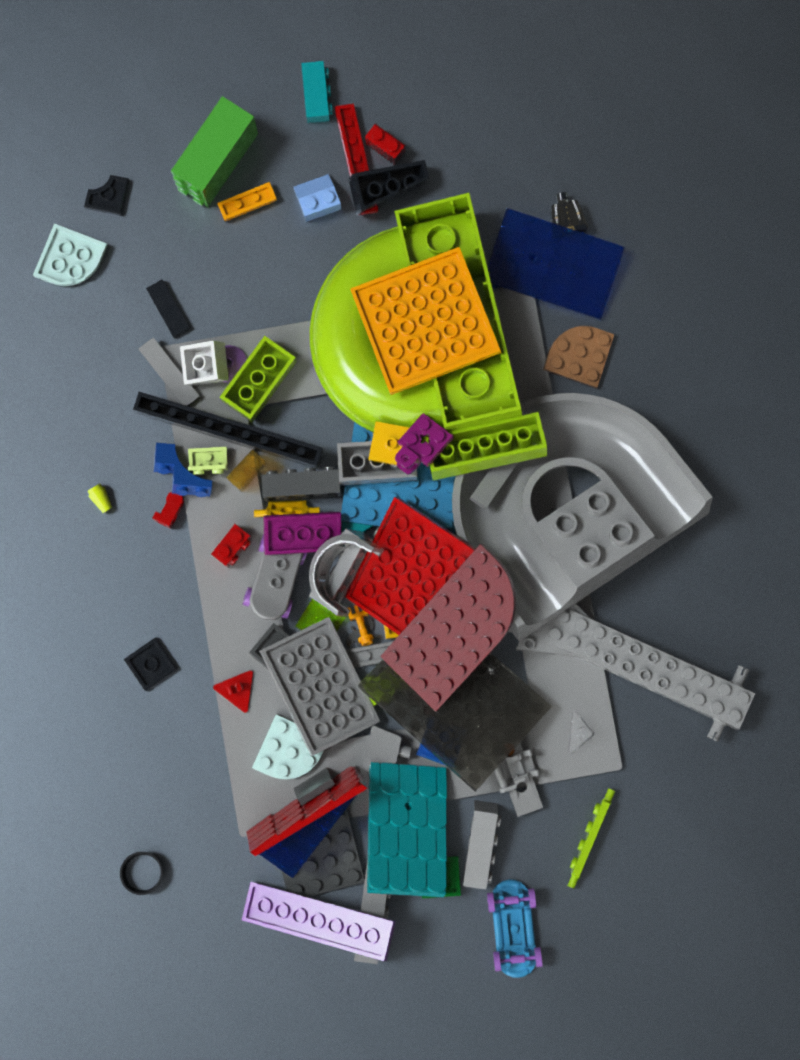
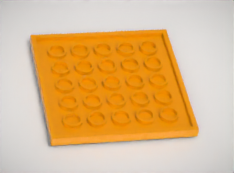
[350,247,501,395]

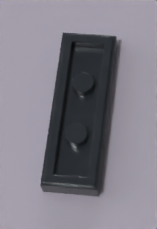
[146,279,190,338]

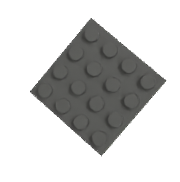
[275,806,365,897]

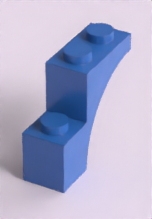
[153,443,212,497]

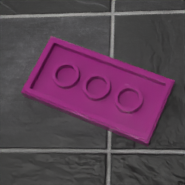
[263,512,342,555]

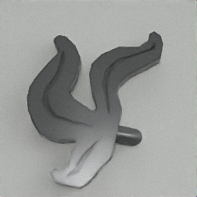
[345,615,381,648]

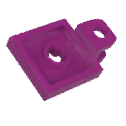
[395,413,453,475]

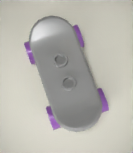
[242,534,307,620]

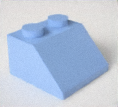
[293,174,341,222]

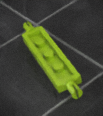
[567,788,616,889]

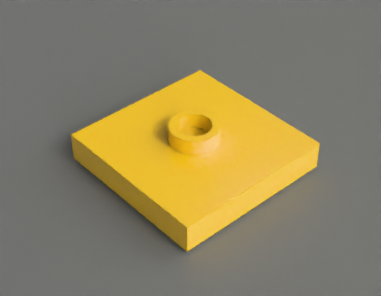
[368,421,409,465]

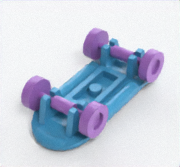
[487,879,542,978]

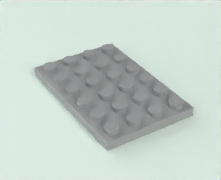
[260,617,380,756]

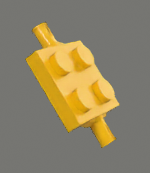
[254,500,320,518]

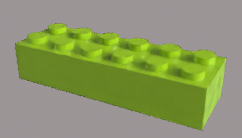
[424,412,547,481]

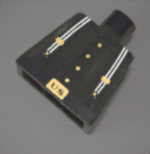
[550,192,588,239]

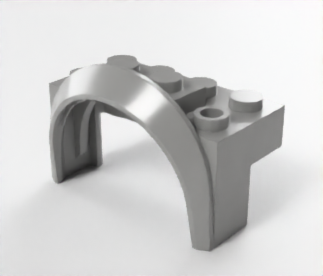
[309,529,384,617]

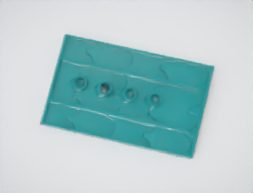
[367,762,447,897]

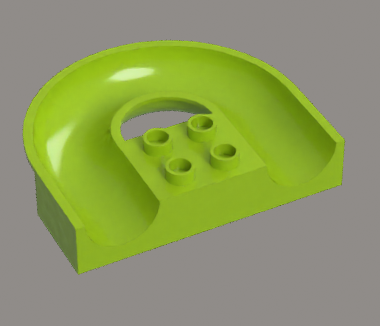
[310,193,522,443]

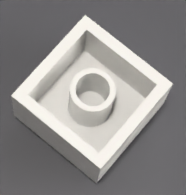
[180,341,229,386]

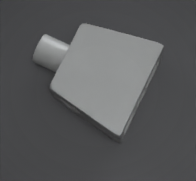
[364,726,412,764]

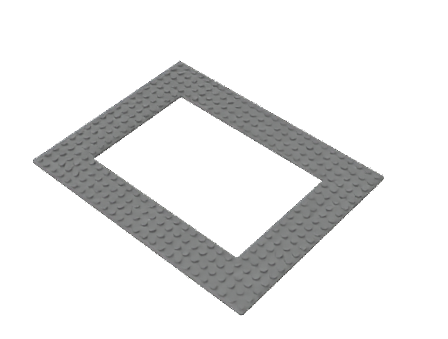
[161,283,622,837]

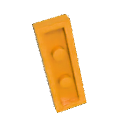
[217,182,277,222]

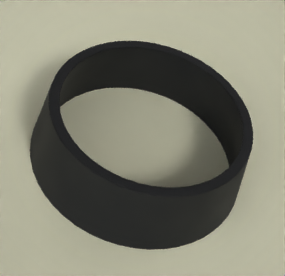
[120,852,163,895]

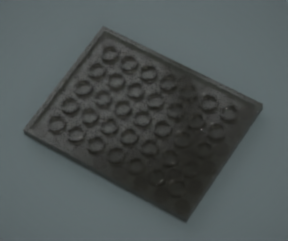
[358,653,552,792]

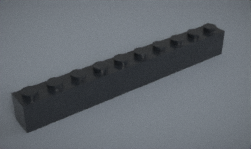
[133,392,323,469]

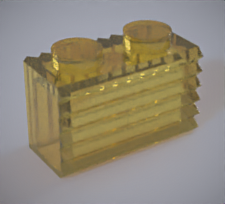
[226,450,267,492]

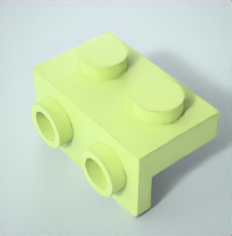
[188,447,228,475]

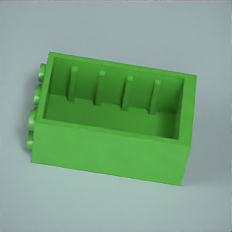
[171,96,258,207]

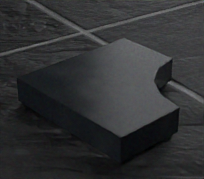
[84,175,130,216]

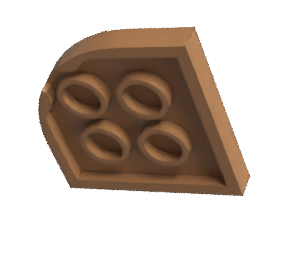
[543,326,614,389]

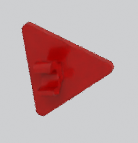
[213,670,253,713]

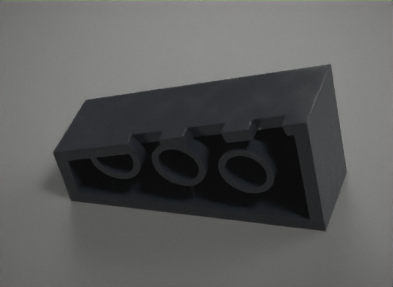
[348,160,429,215]

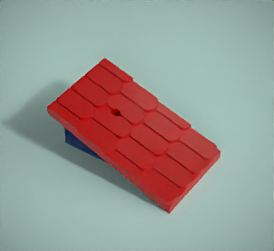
[246,766,368,878]

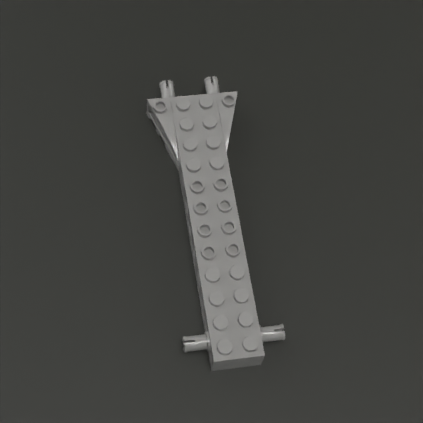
[509,604,755,742]

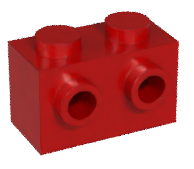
[211,524,252,568]

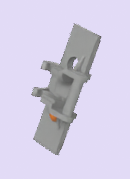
[486,719,543,817]

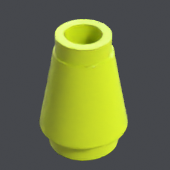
[87,483,112,513]

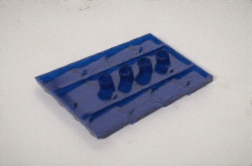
[487,208,625,320]

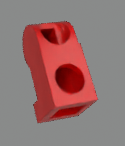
[152,492,184,529]

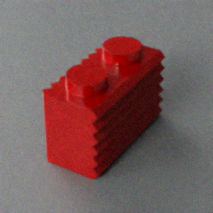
[365,124,406,165]

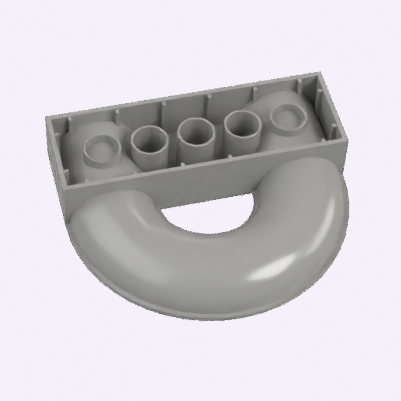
[452,393,713,641]

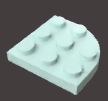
[33,224,108,286]
[252,715,324,779]

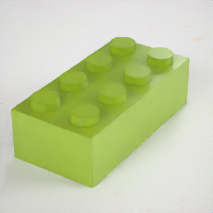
[220,335,297,423]

